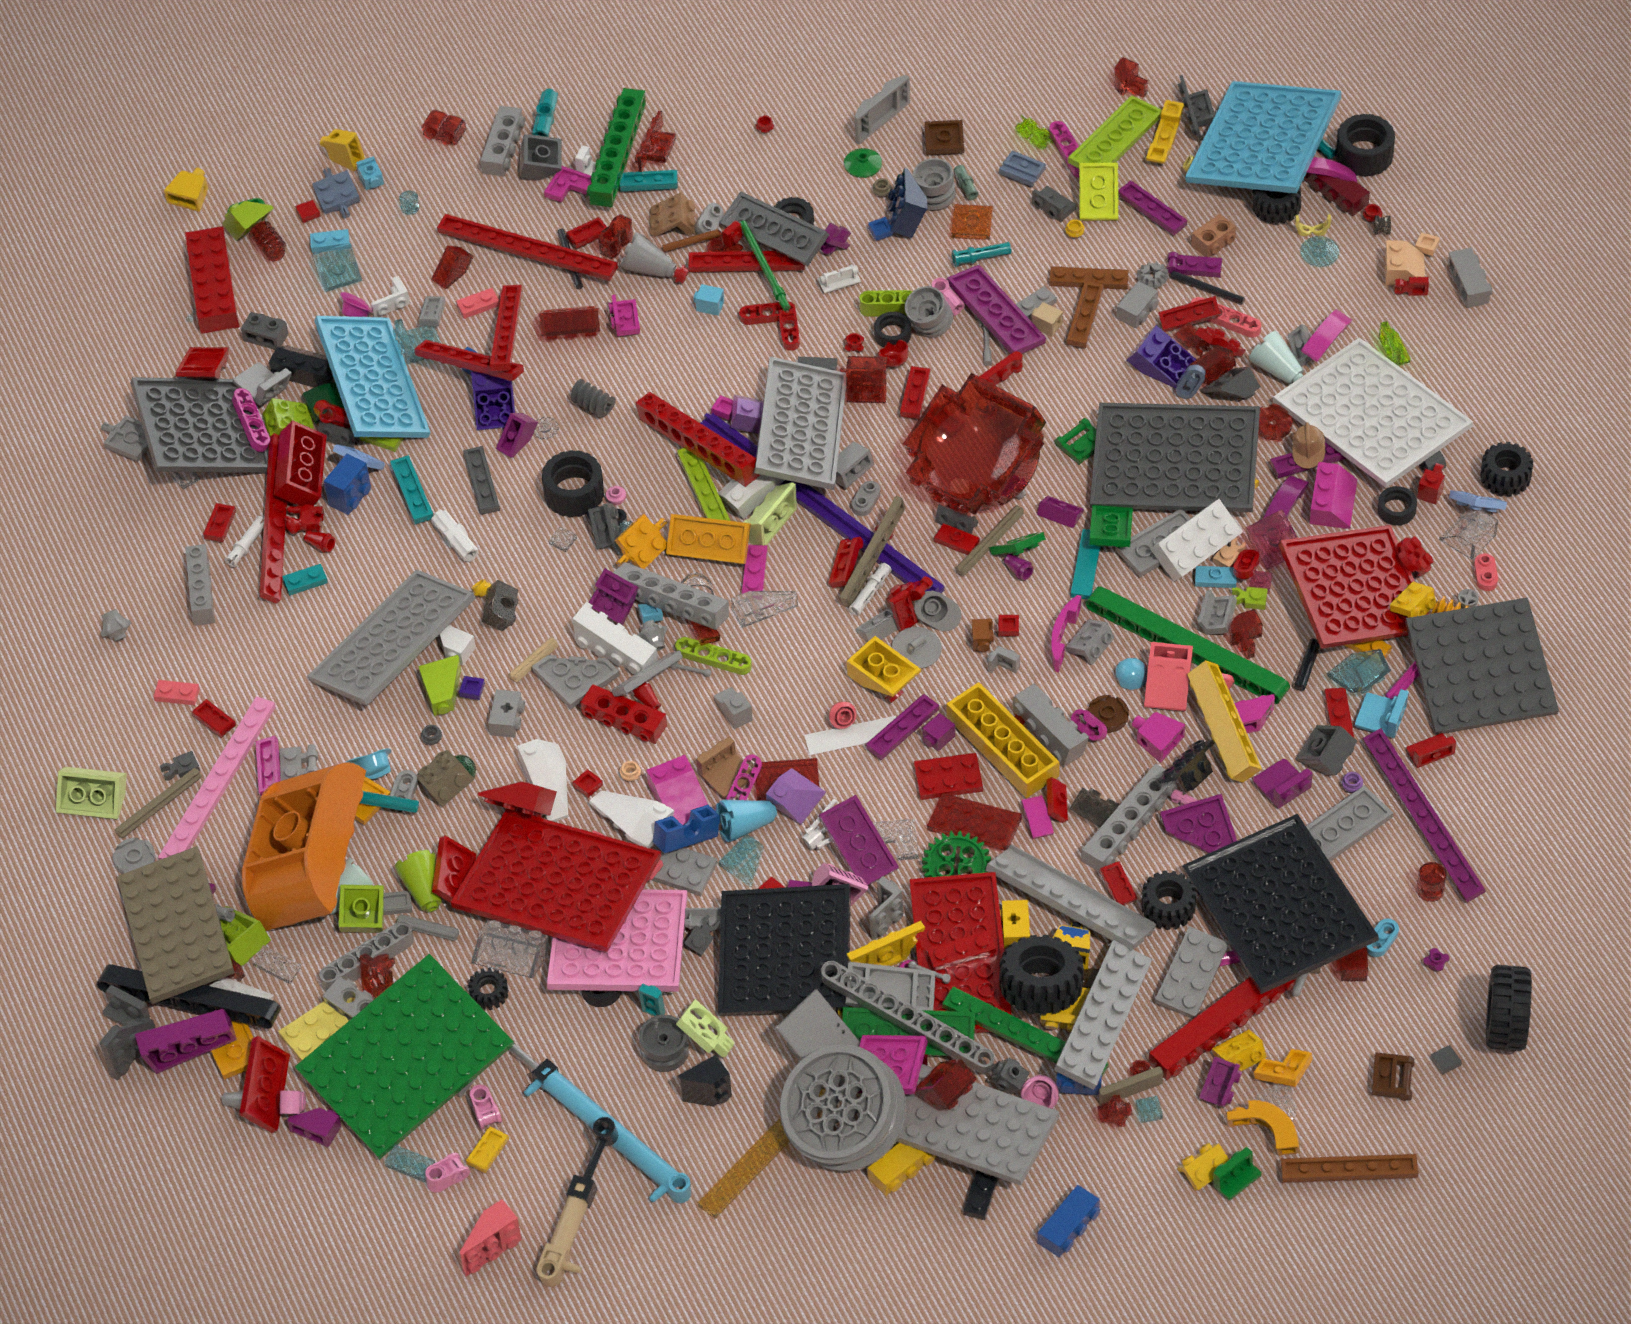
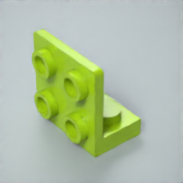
[262,398,314,437]

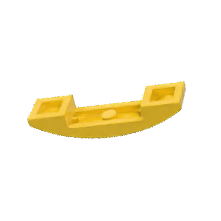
[1146,100,1184,164]

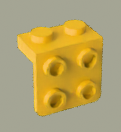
[1041,987,1090,1032]

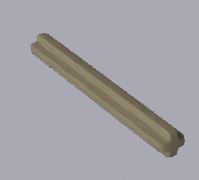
[956,505,1024,576]
[115,768,202,838]

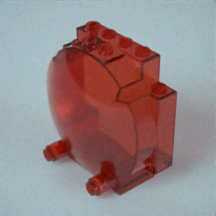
[903,373,1047,515]

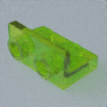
[1378,321,1411,366]

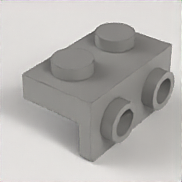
[1198,590,1237,635]

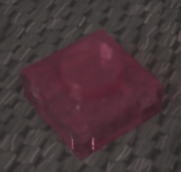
[1249,571,1273,594]

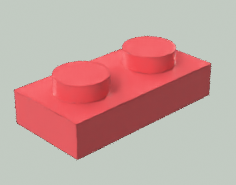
[456,288,500,319]
[154,680,200,705]

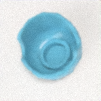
[1115,658,1147,690]

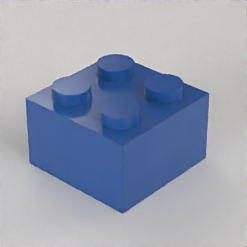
[324,454,371,515]

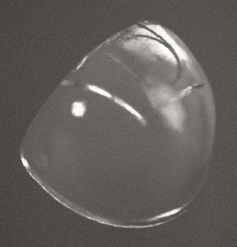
[681,572,714,595]

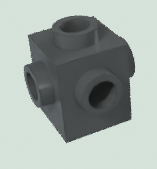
[990,1058,1030,1095]

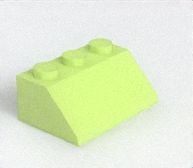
[744,483,797,545]
[56,767,127,819]

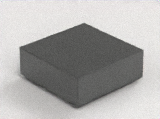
[1431,1045,1462,1075]

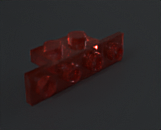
[635,111,676,172]

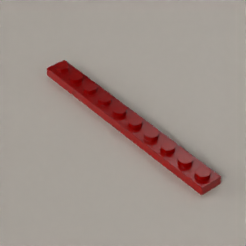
[437,214,618,281]
[259,433,287,604]

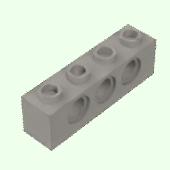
[480,106,525,177]
[185,544,215,626]

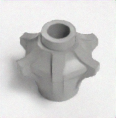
[101,609,132,641]
[637,620,668,651]

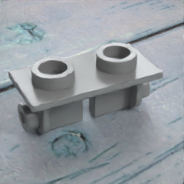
[685,908,721,930]

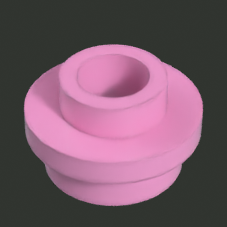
[606,486,626,505]

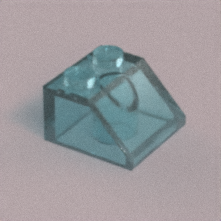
[311,243,363,292]
[1327,649,1391,694]

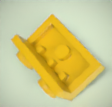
[1390,582,1436,618]
[1177,1142,1229,1191]

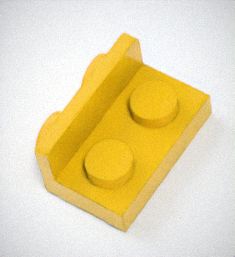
[1212,1029,1267,1071]

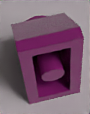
[496,413,538,458]
[287,1108,341,1148]

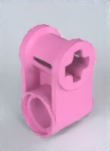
[470,1084,502,1130]
[280,1091,306,1114]
[426,1153,470,1193]

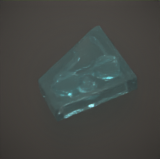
[719,834,764,888]

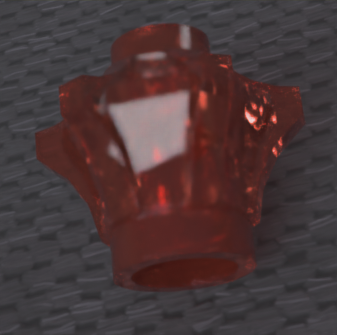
[1098,1095,1132,1127]

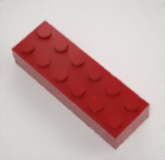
[185,226,239,334]

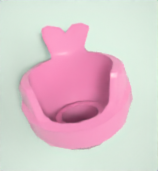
[1021,1075,1059,1109]

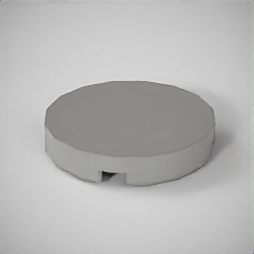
[112,838,156,874]

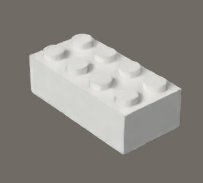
[1150,499,1243,582]

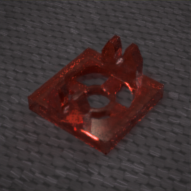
[359,953,395,1000]

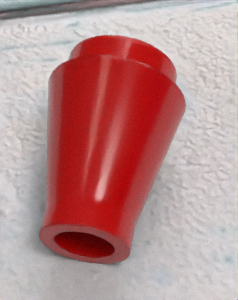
[304,531,336,553]
[632,682,661,710]

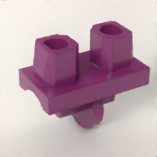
[820,222,851,254]

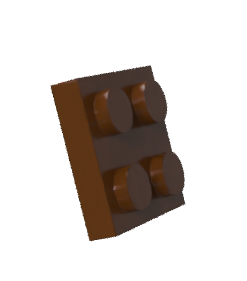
[924,120,964,155]

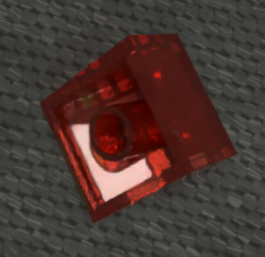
[914,1059,977,1110]

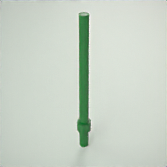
[740,220,790,311]

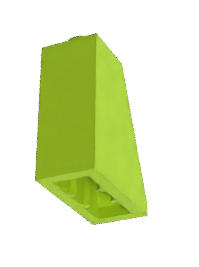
[418,655,461,716]

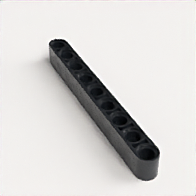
[96,964,281,1029]

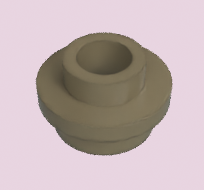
[872,178,892,196]

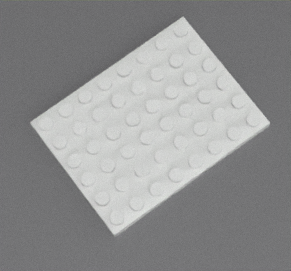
[1273,337,1473,488]

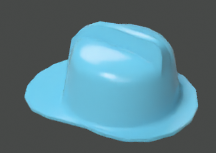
[344,748,391,779]

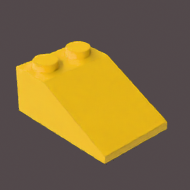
[847,636,921,697]

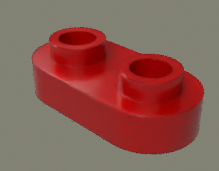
[1234,549,1259,580]

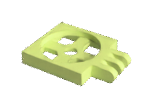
[676,999,734,1057]

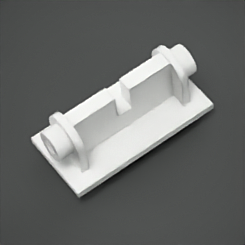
[818,265,861,293]

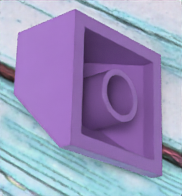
[766,768,826,825]

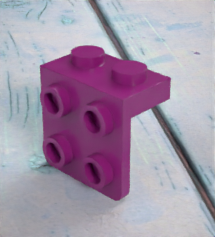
[1253,759,1313,809]

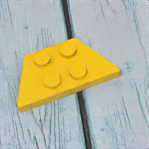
[847,921,925,966]

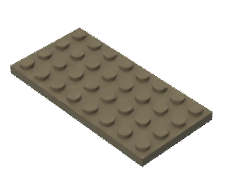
[117,846,235,1004]

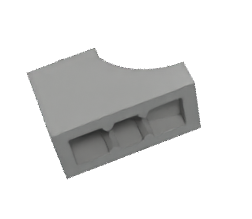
[714,687,753,729]

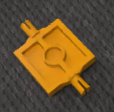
[614,514,667,569]

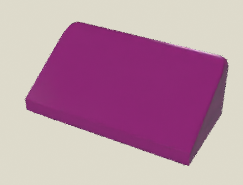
[1037,496,1084,528]

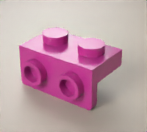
[609,295,640,336]

